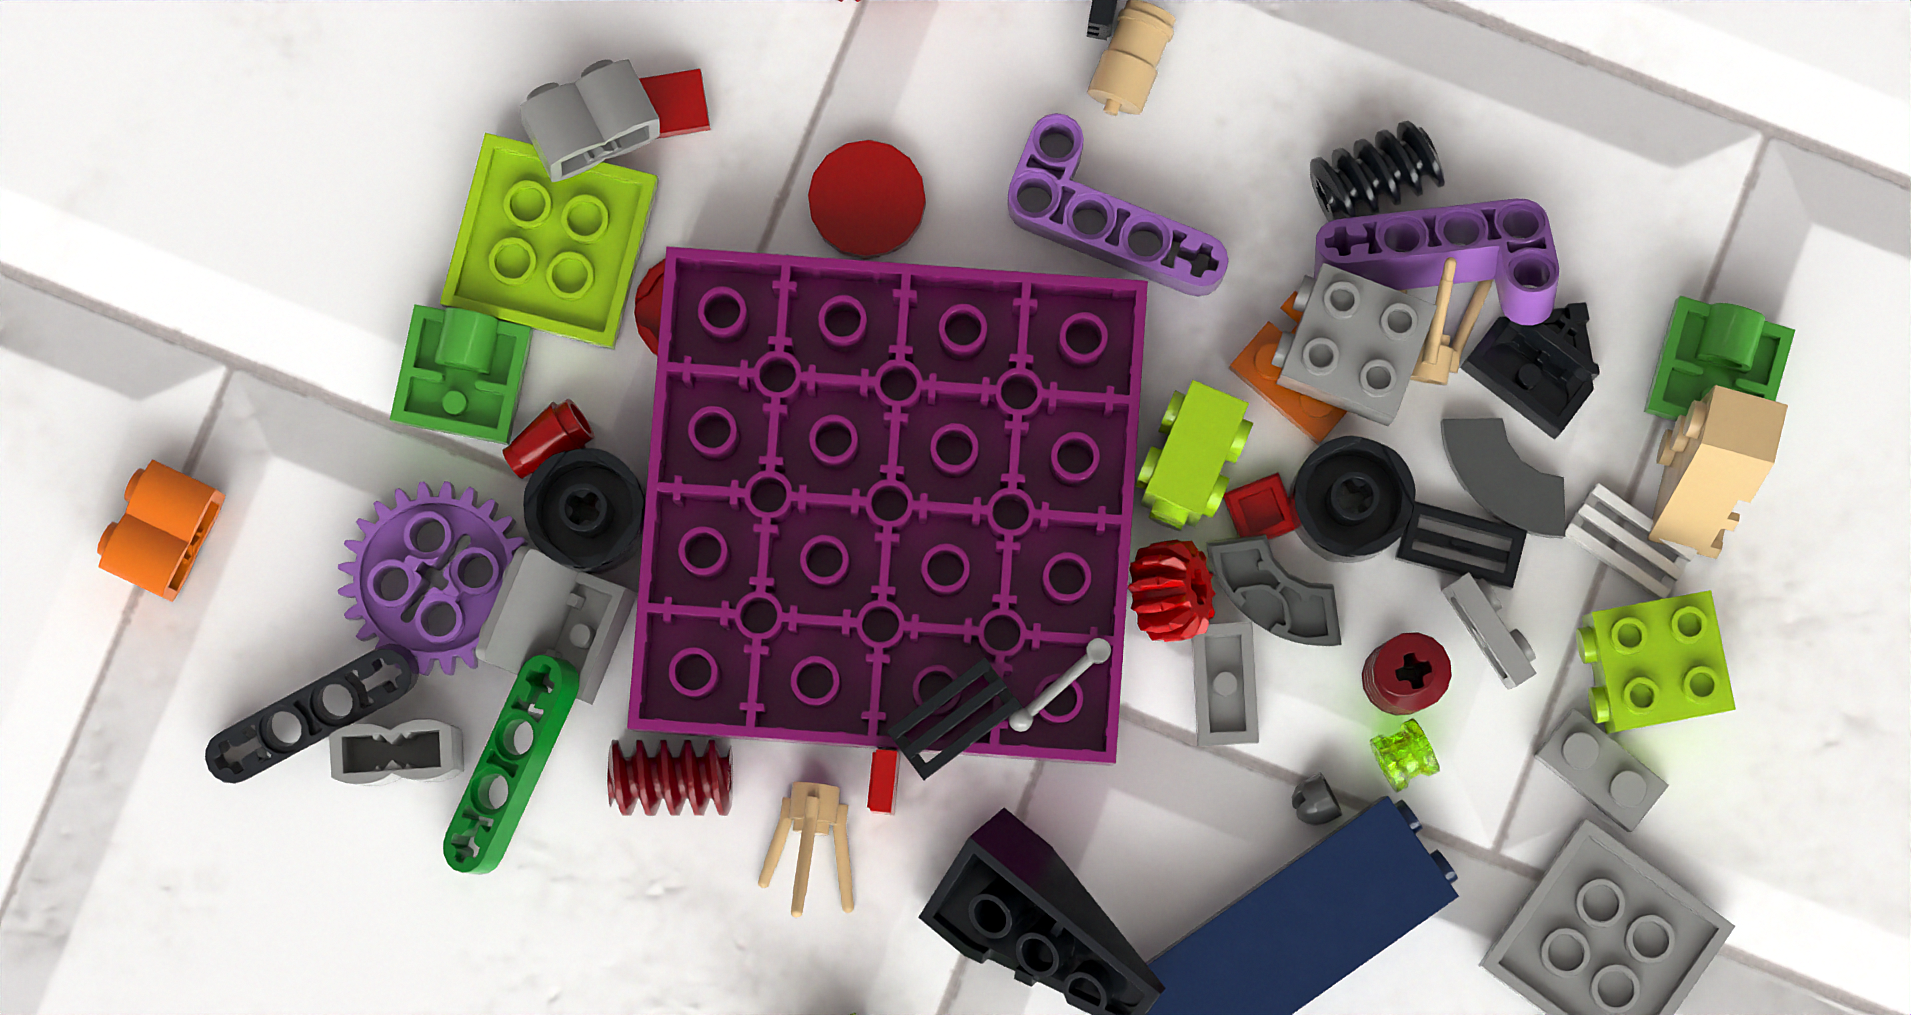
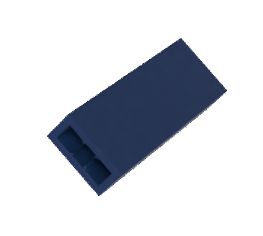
[1146,796,1459,1015]

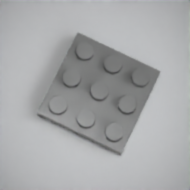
[1478,818,1736,1015]

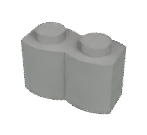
[520,59,660,182]
[329,719,464,786]

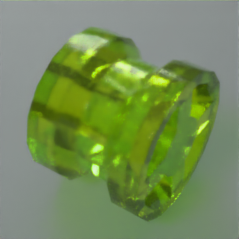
[1369,718,1440,793]

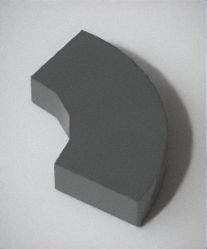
[1440,418,1566,539]
[1206,534,1342,646]

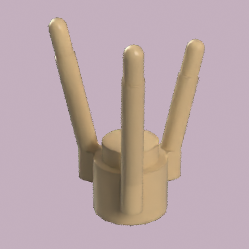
[1397,257,1493,385]
[758,782,854,918]

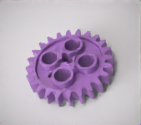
[338,481,529,676]

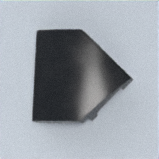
[1460,302,1600,440]

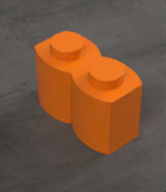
[97,459,226,602]

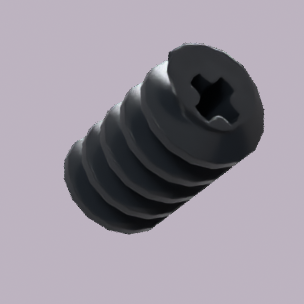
[1310,120,1445,222]

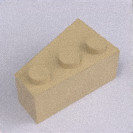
[1647,385,1788,559]

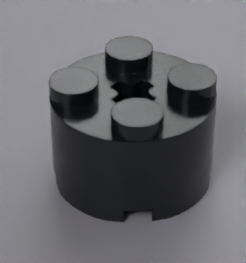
[1288,436,1416,563]
[523,448,646,574]

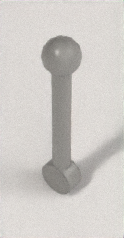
[1009,638,1111,732]

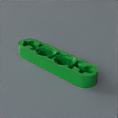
[443,654,579,875]

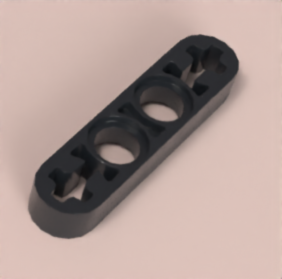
[205,643,419,784]

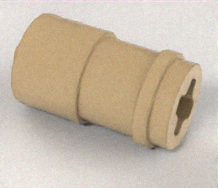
[1087,0,1176,116]

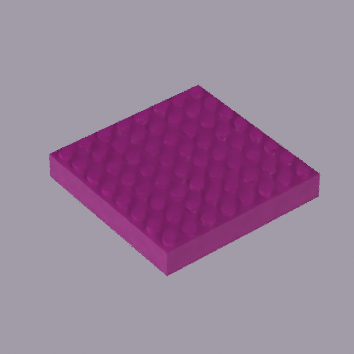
[627,246,1148,766]

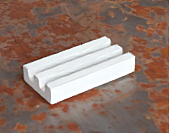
[1565,483,1698,600]

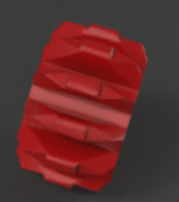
[1128,539,1216,642]

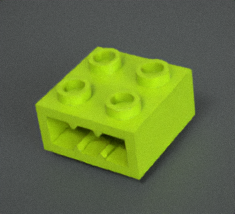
[1135,380,1253,531]
[1576,590,1736,734]

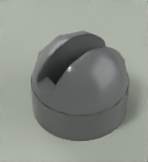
[1291,772,1343,826]

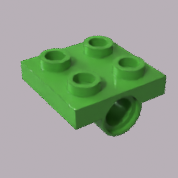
[1644,296,1795,421]
[390,304,534,445]

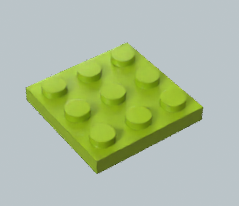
[440,133,659,350]

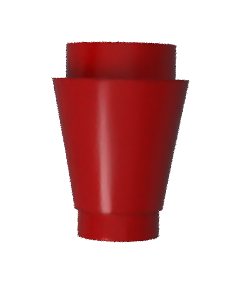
[502,399,595,479]

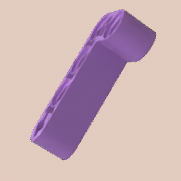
[1008,113,1228,297]
[1314,198,1559,325]

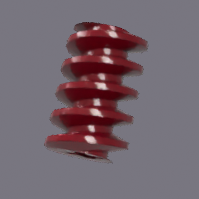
[1361,632,1452,716]
[607,740,733,816]

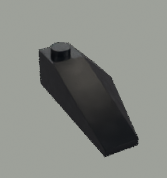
[918,807,1166,1015]

